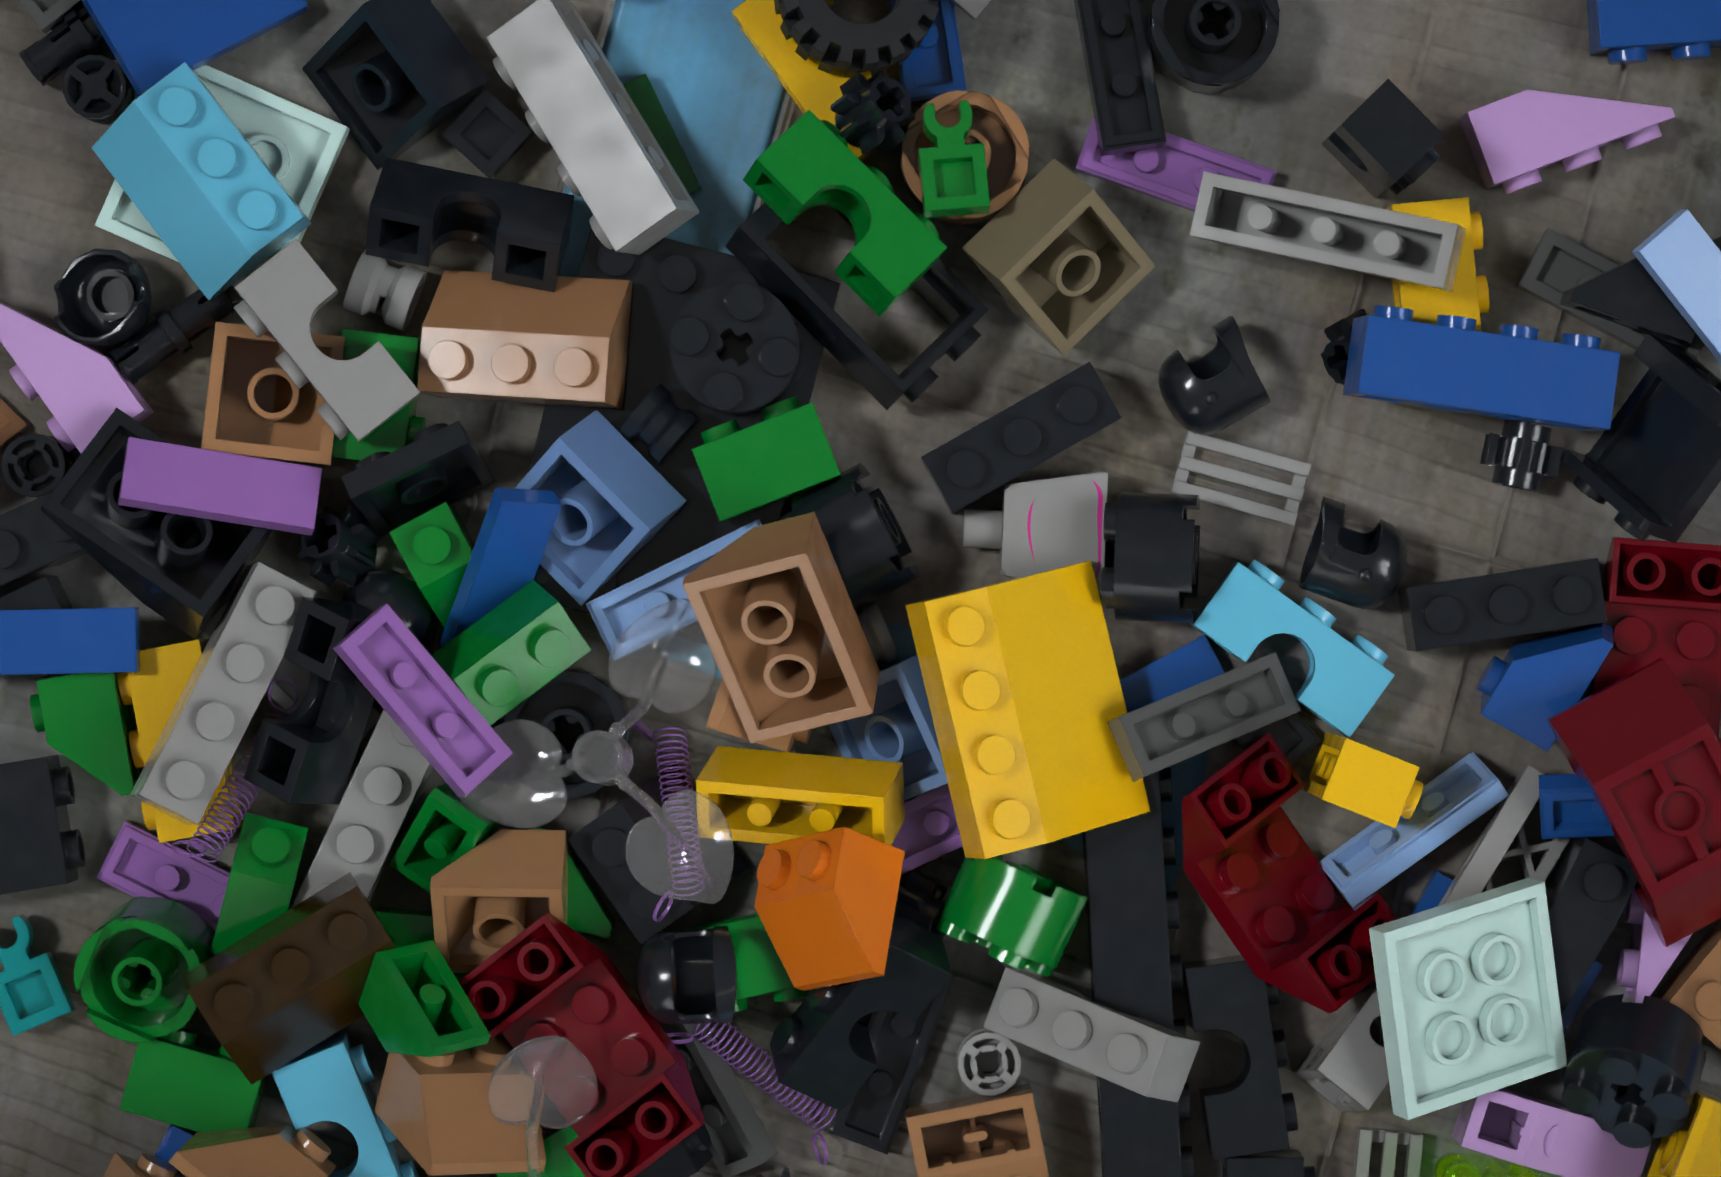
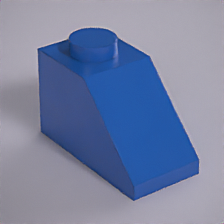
[1476,622,1614,752]

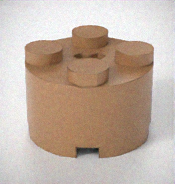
[900,90,1030,225]

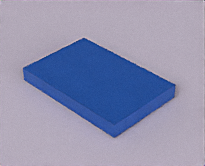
[81,0,308,96]

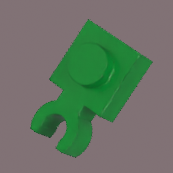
[918,100,990,218]

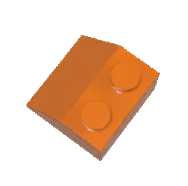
[754,827,905,991]

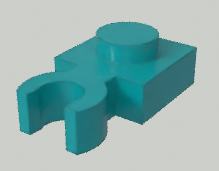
[0,914,76,1036]

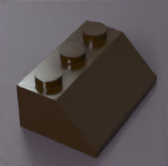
[183,872,397,1085]

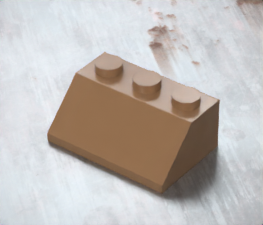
[417,270,633,409]
[682,512,880,743]

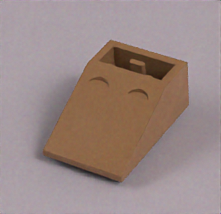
[905,1084,1049,1177]

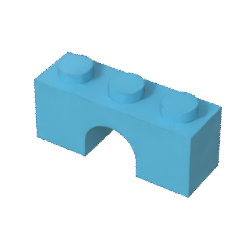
[1189,559,1395,737]
[272,1031,419,1177]

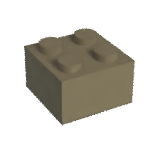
[962,158,1156,356]

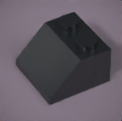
[302,0,490,170]
[567,764,749,944]

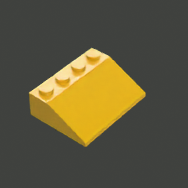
[905,560,1151,859]

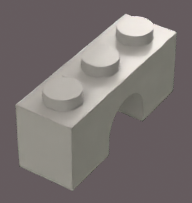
[234,239,420,443]
[983,967,1200,1103]

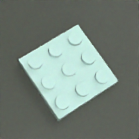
[95,64,350,287]
[1369,877,1567,1120]

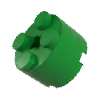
[936,855,1088,977]
[74,896,215,1043]

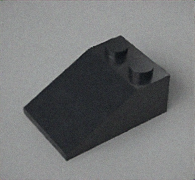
[40,408,272,639]

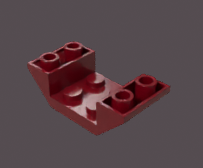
[1590,537,1721,746]
[1547,658,1721,947]
[1182,732,1397,1014]
[458,912,706,1177]

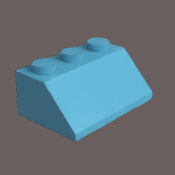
[92,62,312,301]

